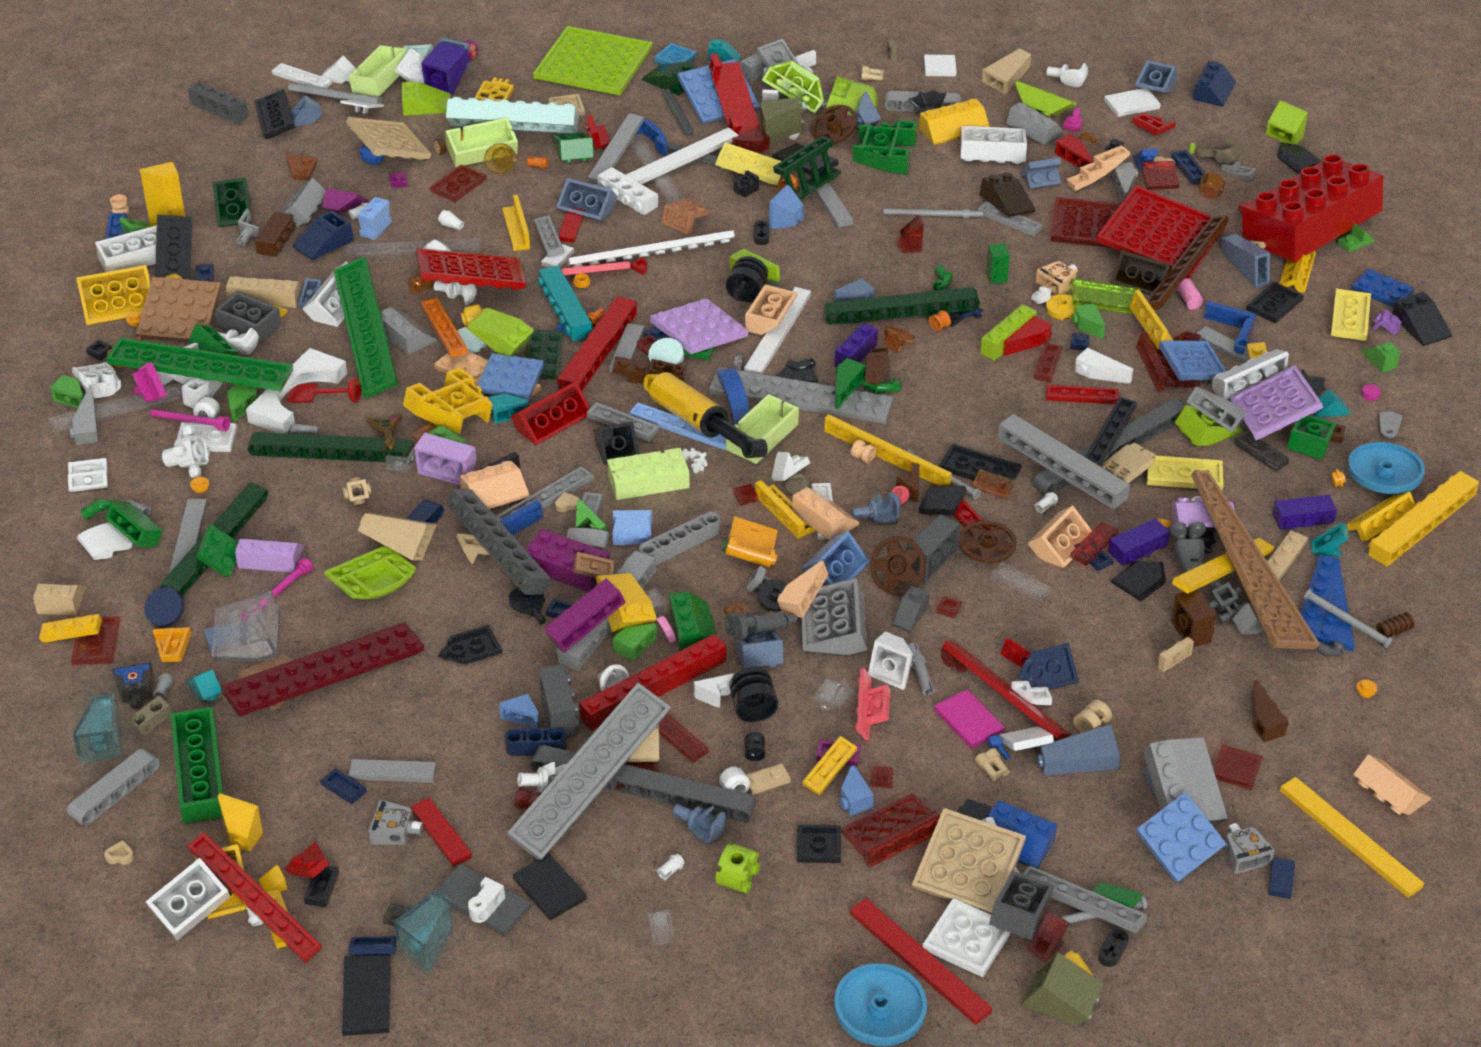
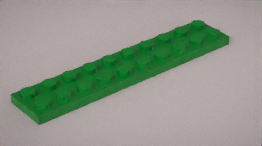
[334,256,399,399]
[107,337,293,391]

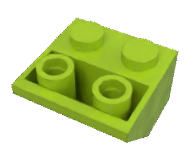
[1266,100,1308,145]

